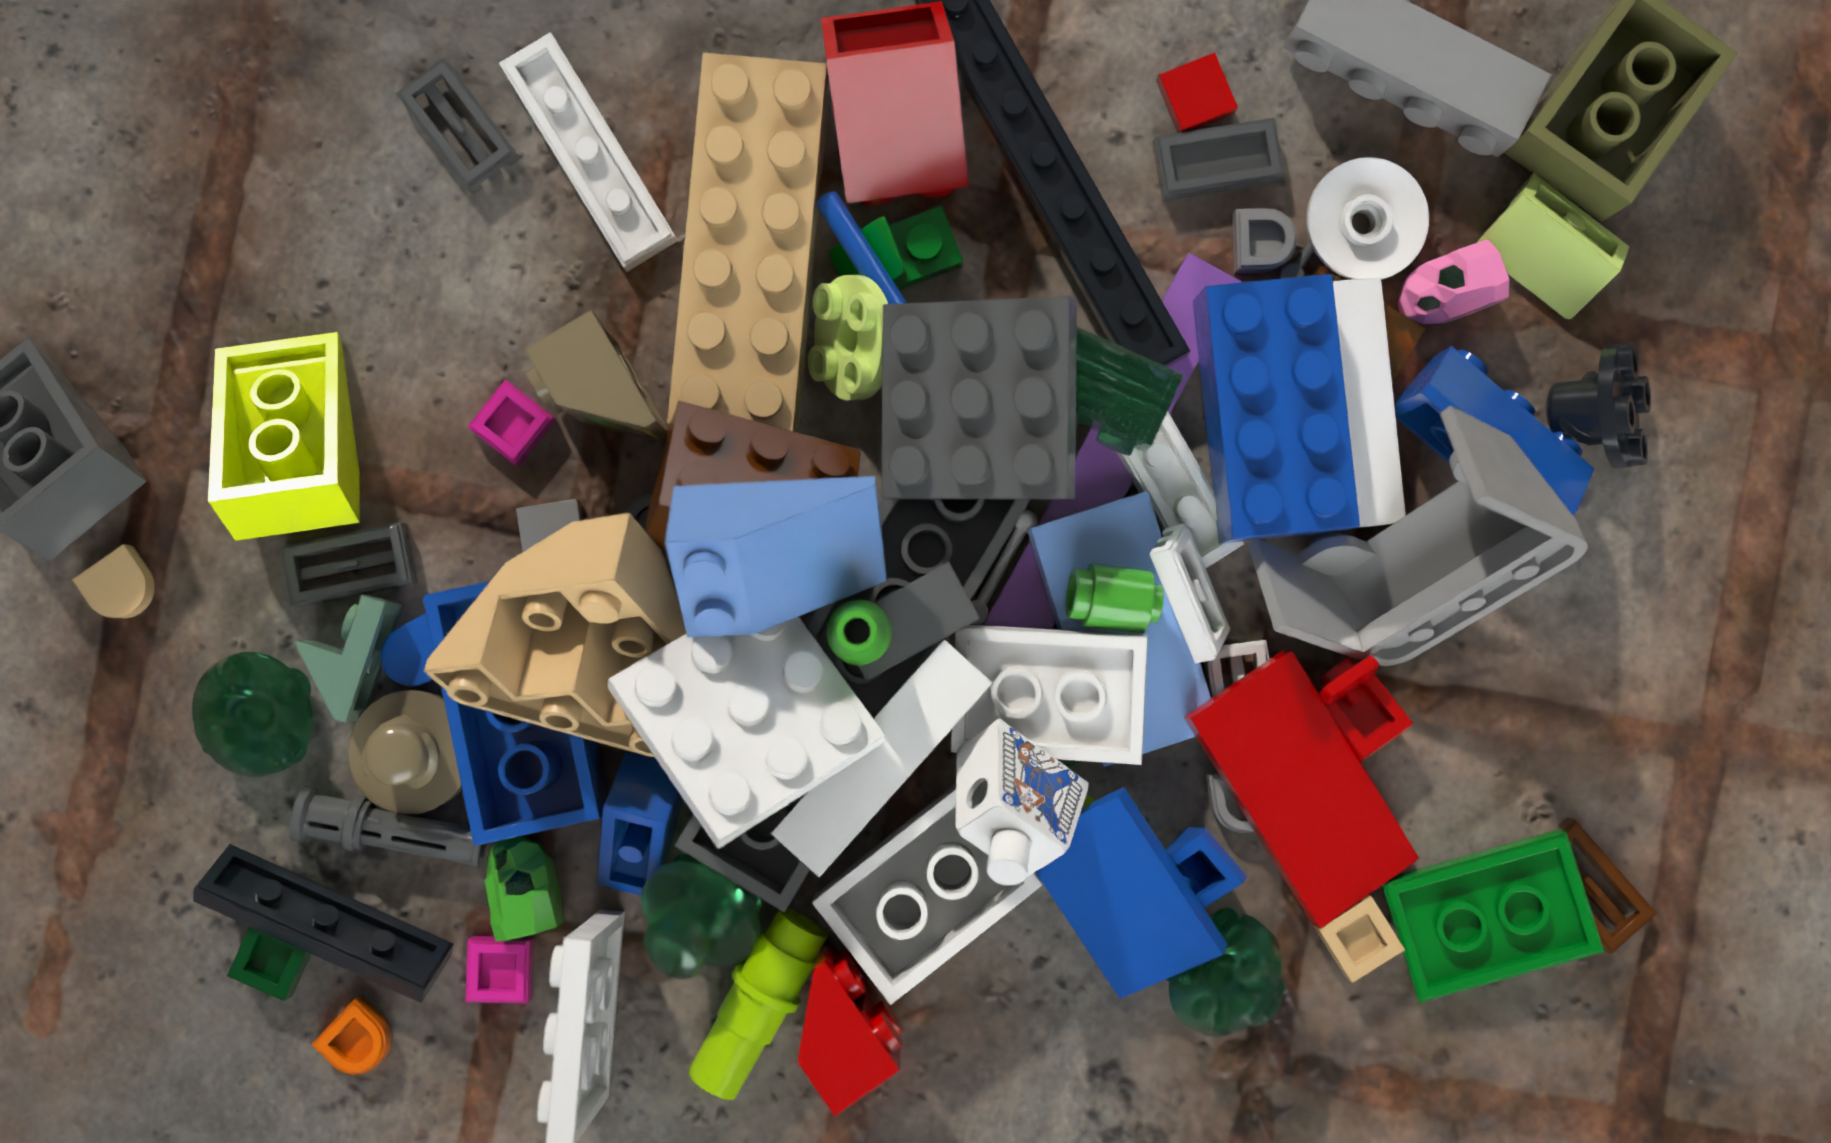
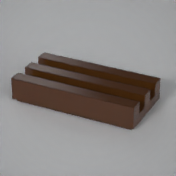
[1558,817,1657,954]

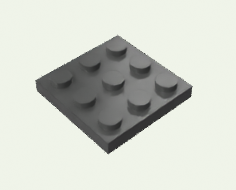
[881,297,1077,499]

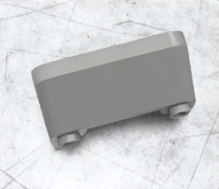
[1248,406,1588,666]

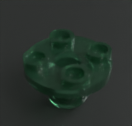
[192,652,313,777]
[641,854,762,979]
[1165,907,1285,1037]

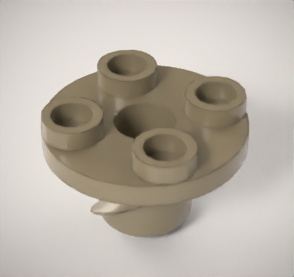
[348,690,462,814]

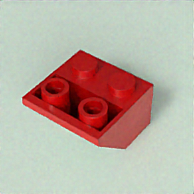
[797,941,904,1116]

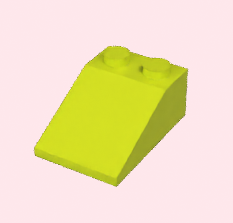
[208,332,360,541]

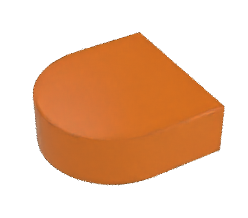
[311,995,392,1075]

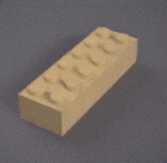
[667,53,830,433]

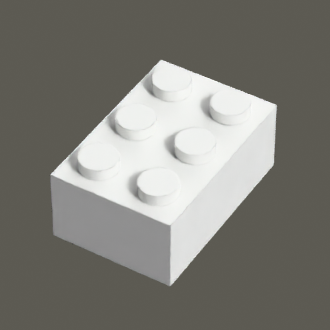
[812,783,1042,1005]

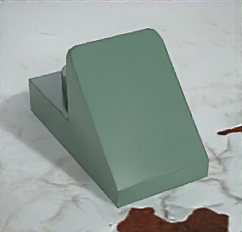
[295,595,403,723]

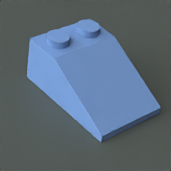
[665,476,887,637]

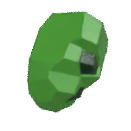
[484,835,564,941]

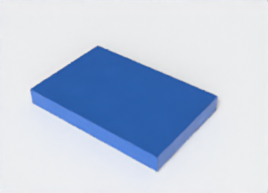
[1036,787,1227,999]

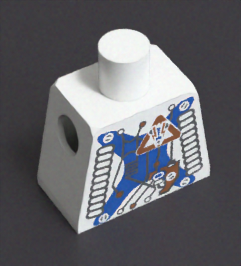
[956,718,1089,886]

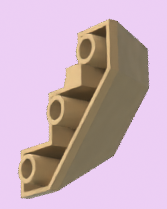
[424,513,687,756]

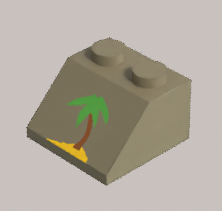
[524,310,668,443]

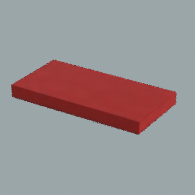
[1184,650,1420,928]

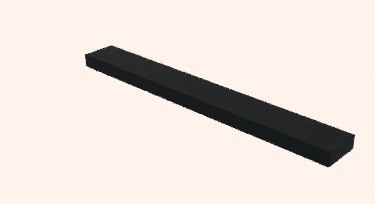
[916,0,1191,385]

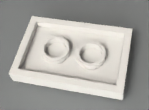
[951,625,1148,765]

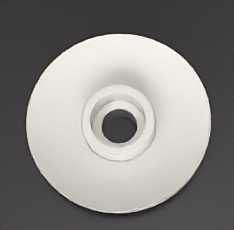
[1306,157,1429,280]

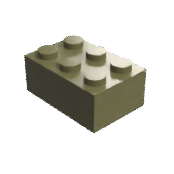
[1504,0,1738,222]

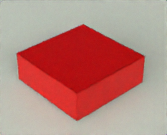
[1156,52,1238,133]

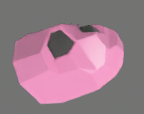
[1396,239,1509,324]

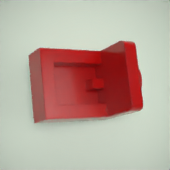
[1319,655,1413,762]

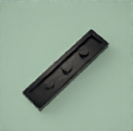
[193,844,454,1003]

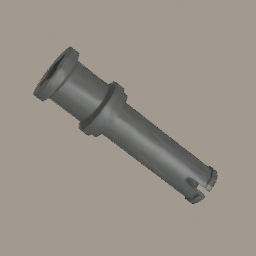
[289,785,488,868]

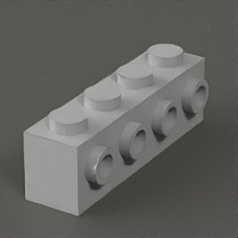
[1283,0,1552,158]

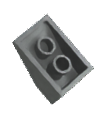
[0,337,147,561]

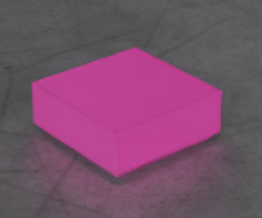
[467,379,557,467]
[465,936,534,1003]

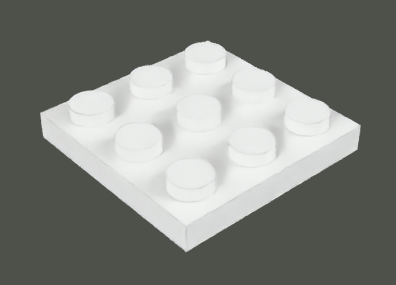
[608,617,885,849]
[538,910,625,1143]

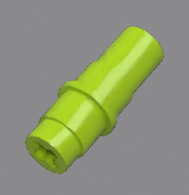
[687,908,828,1100]

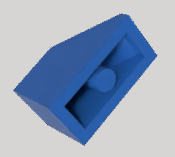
[597,751,682,899]

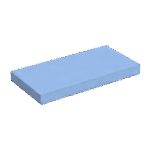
[1027,491,1211,767]

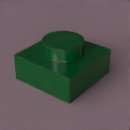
[227,927,311,1001]

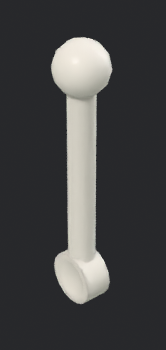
[971,509,1038,624]

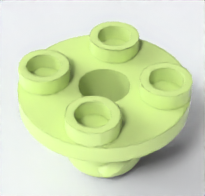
[808,275,888,400]

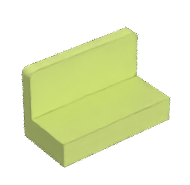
[1477,172,1630,319]

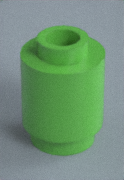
[1065,563,1164,634]

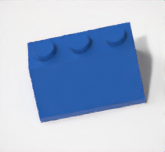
[1394,346,1594,515]

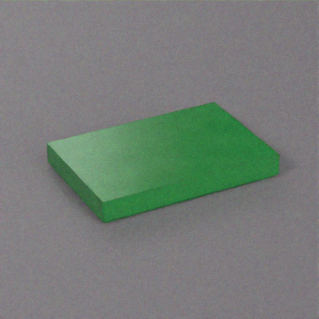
[1381,829,1604,1003]

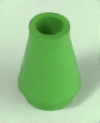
[827,600,892,665]

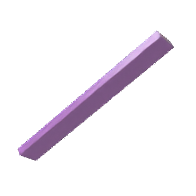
[983,253,1242,629]

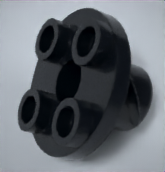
[1546,343,1651,469]

